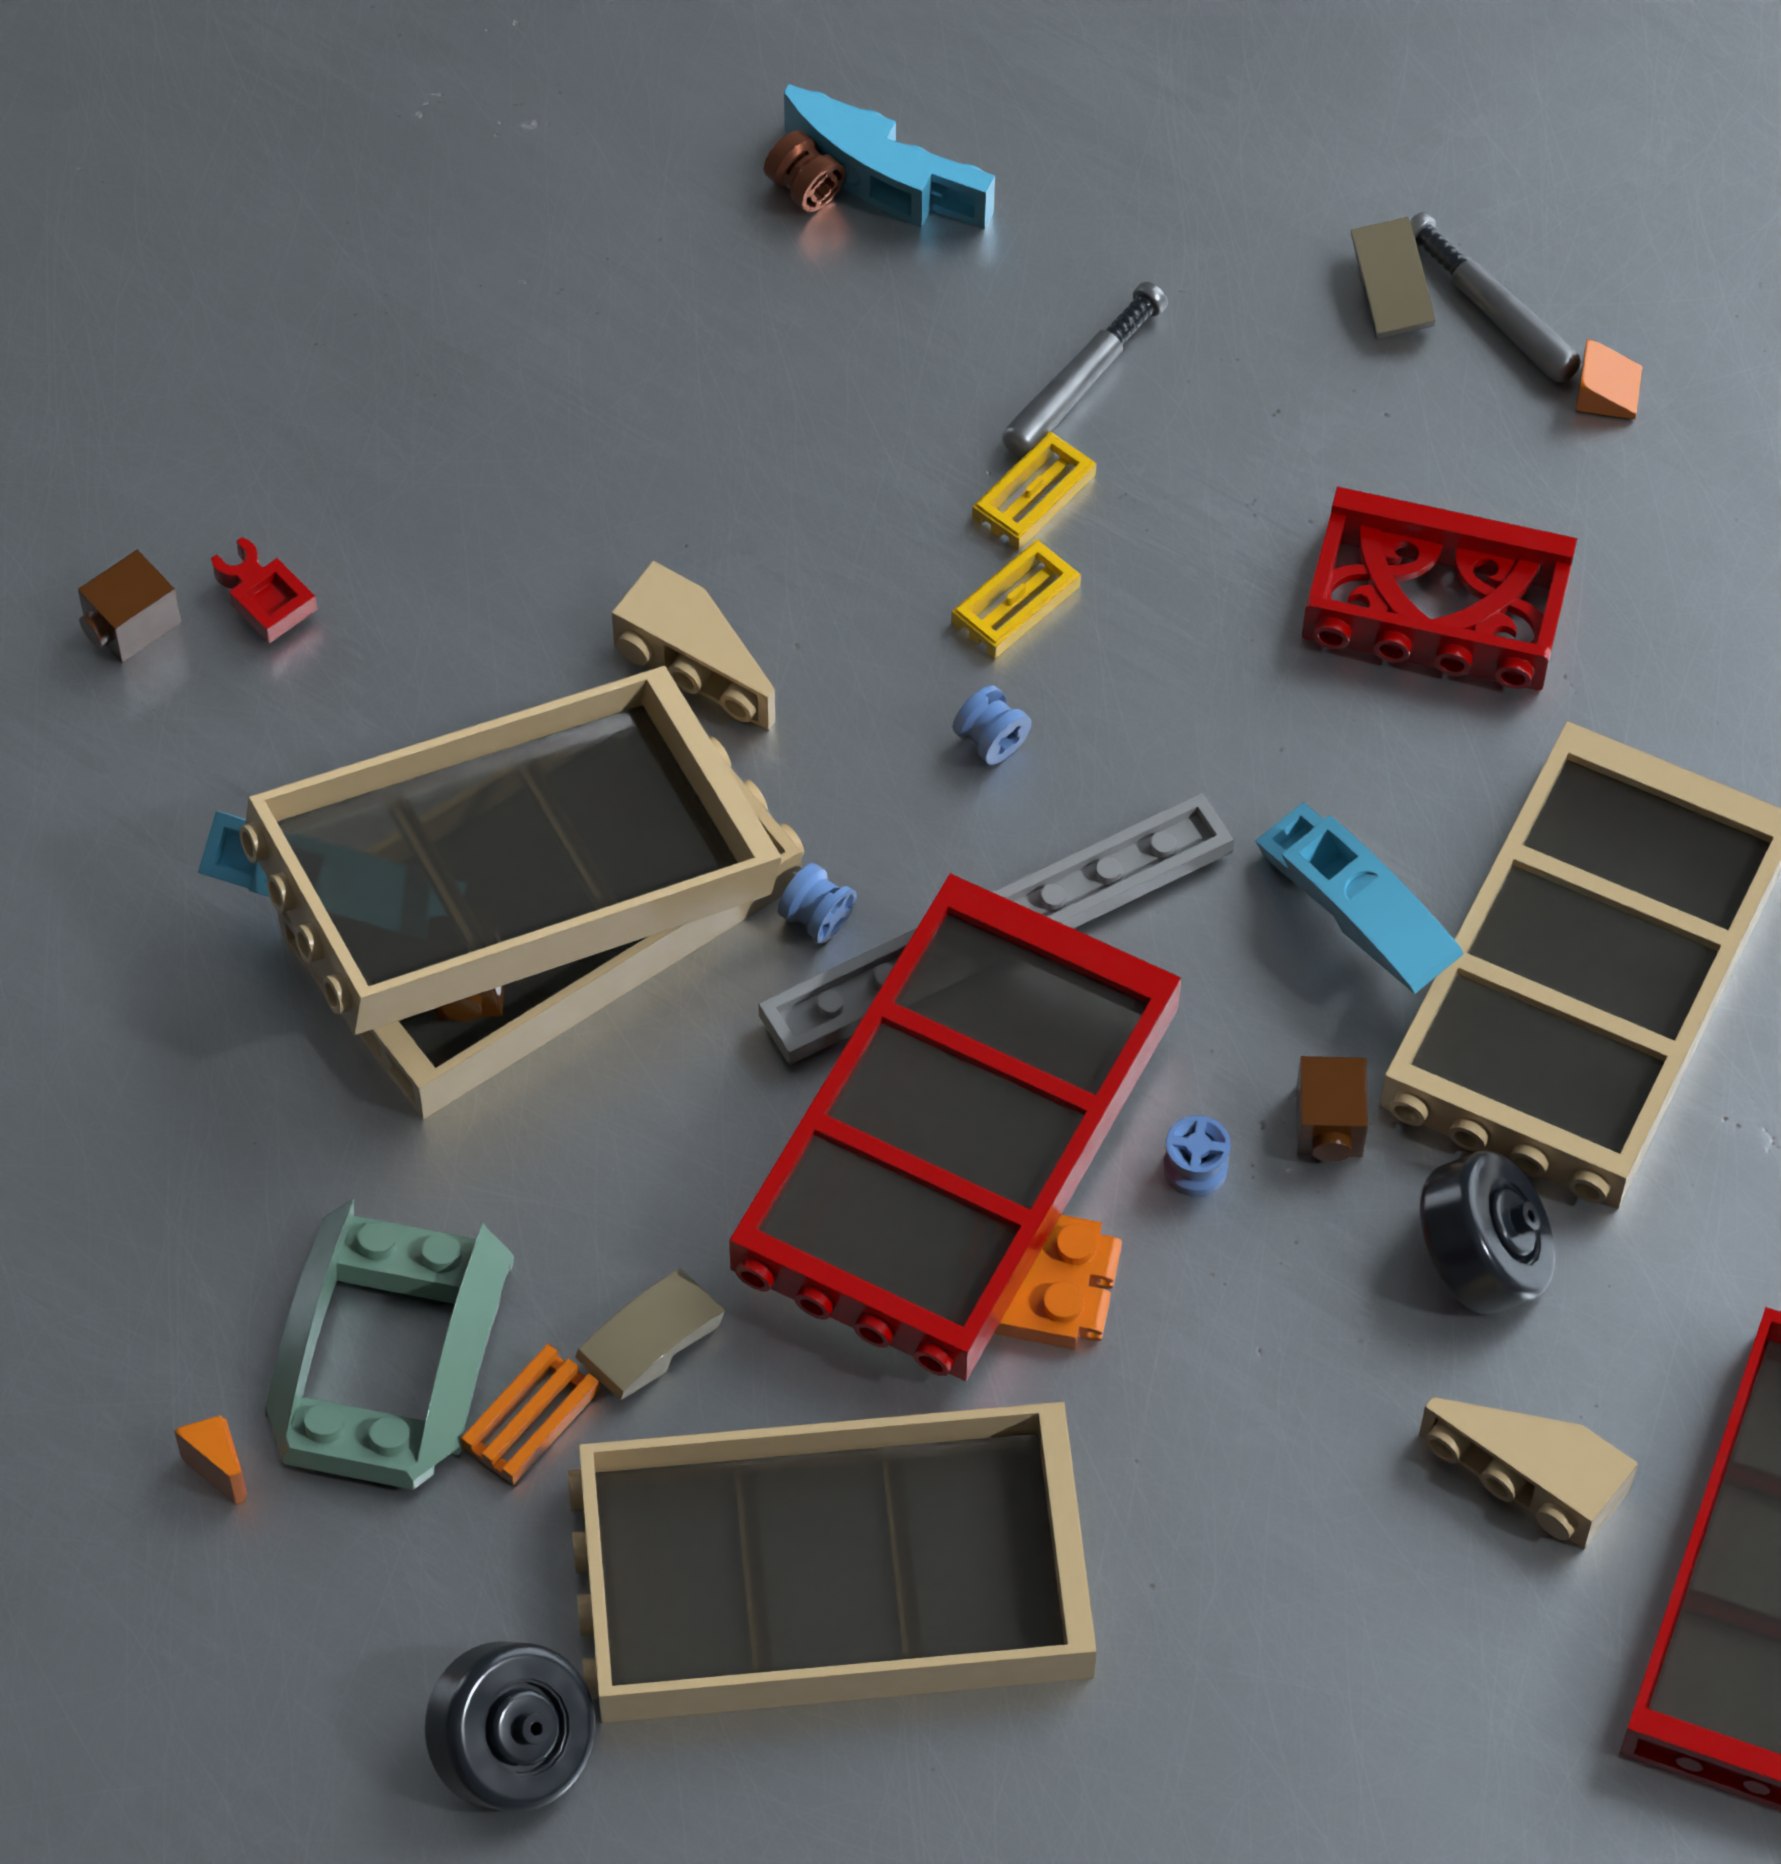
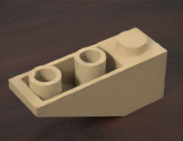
[612,561,775,731]
[1419,1397,1638,1549]

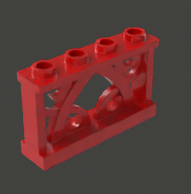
[1302,486,1578,691]

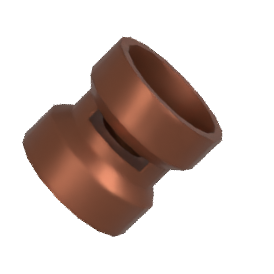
[763,130,846,212]

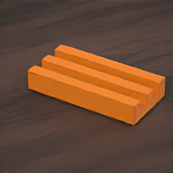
[461,1343,600,1486]

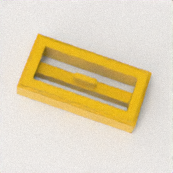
[972,431,1097,551]
[951,539,1081,659]

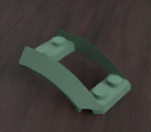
[265,1198,514,1490]

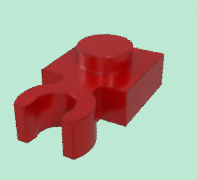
[211,537,318,643]

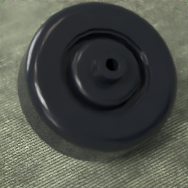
[1420,1150,1555,1315]
[425,1641,595,1812]

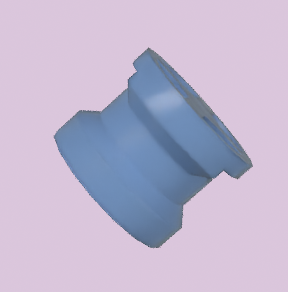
[952,685,1032,765]
[777,863,857,943]
[1163,1115,1231,1197]

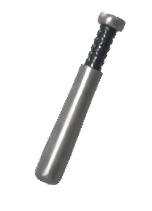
[1410,212,1581,383]
[1002,282,1168,457]

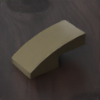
[1351,217,1436,339]
[575,1268,725,1401]

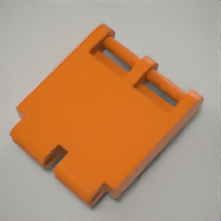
[946,1208,1122,1350]

